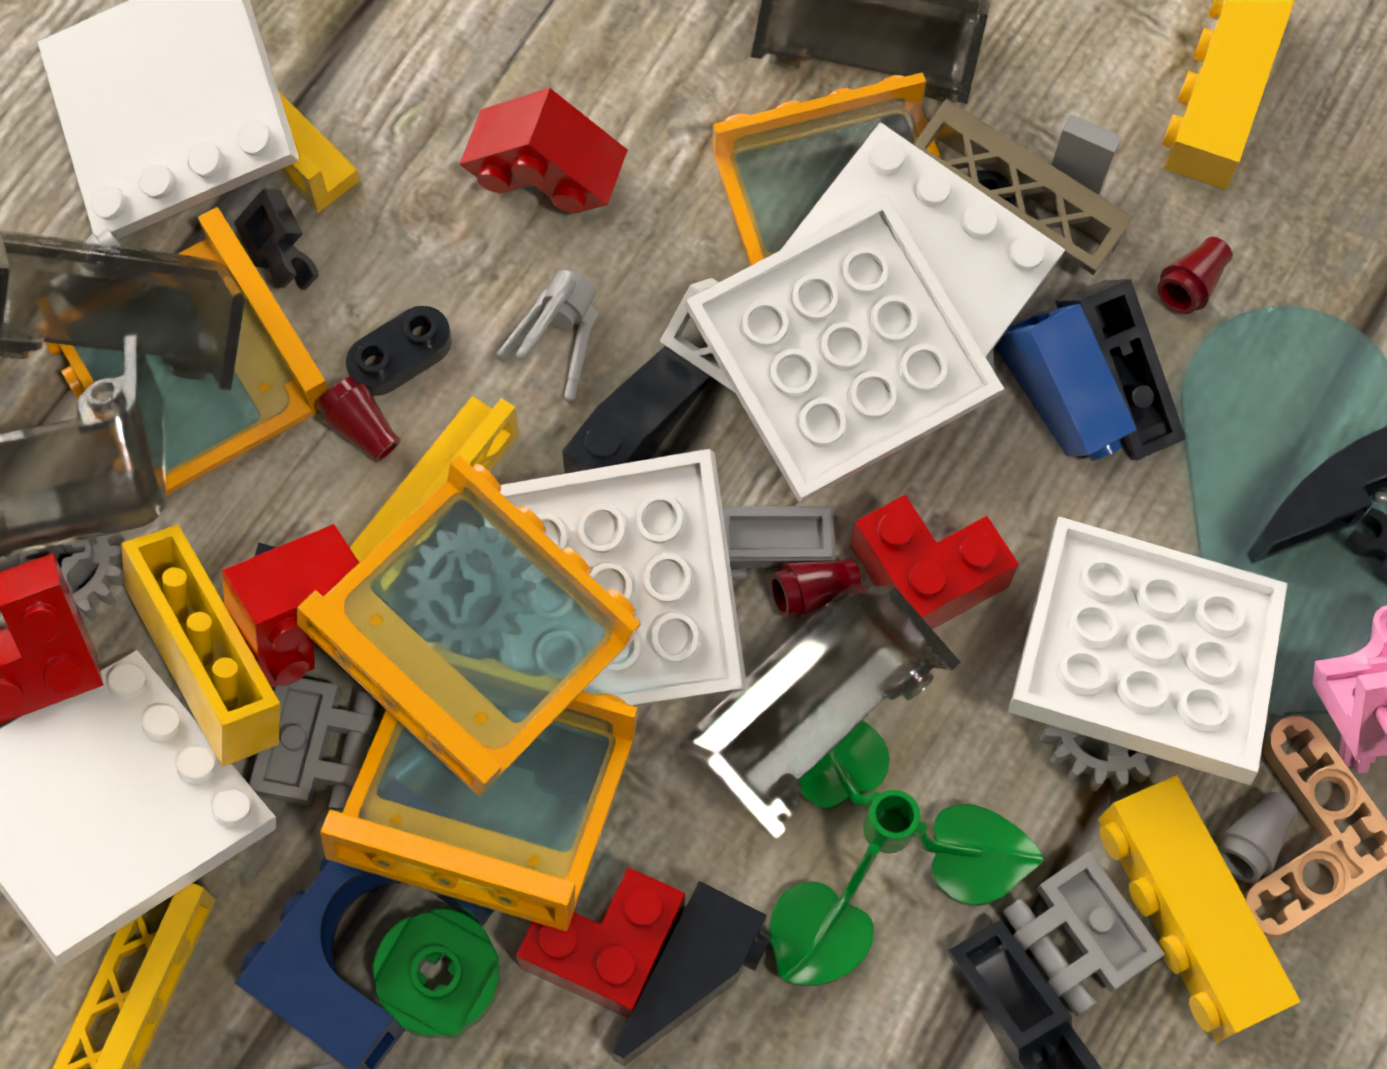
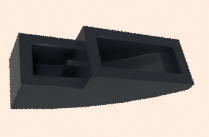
[1247,426,1387,564]
[948,919,1102,1069]

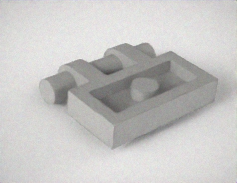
[249,678,381,813]
[1002,851,1165,1017]

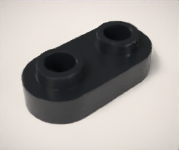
[346,306,452,396]

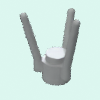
[496,270,599,402]

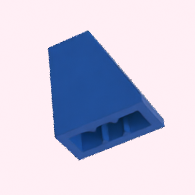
[995,304,1137,461]

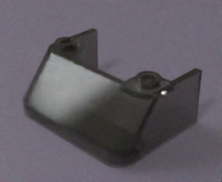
[751,0,991,104]
[0,231,245,390]
[0,334,166,557]
[679,585,961,837]

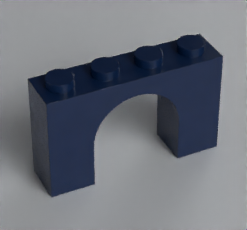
[235,780,495,1069]

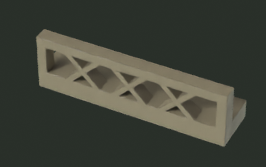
[914,99,1133,275]

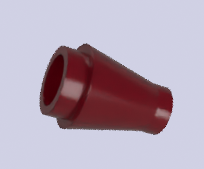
[1157,237,1233,314]
[317,377,401,463]
[770,557,862,620]

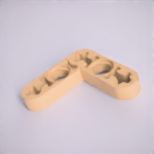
[1243,716,1387,940]

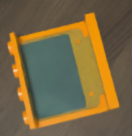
[712,72,942,266]
[35,207,329,504]
[297,455,641,797]
[320,643,638,932]

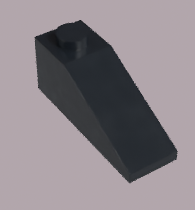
[1055,279,1186,461]
[562,346,711,474]
[612,881,771,1066]

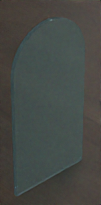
[1180,305,1387,717]

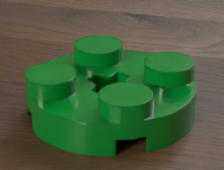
[373,909,500,1039]

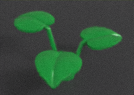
[769,697,1043,986]

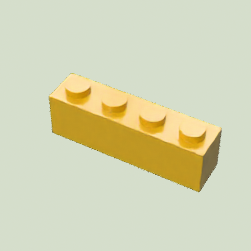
[1162,0,1295,190]
[121,524,281,767]
[1098,775,1301,1044]

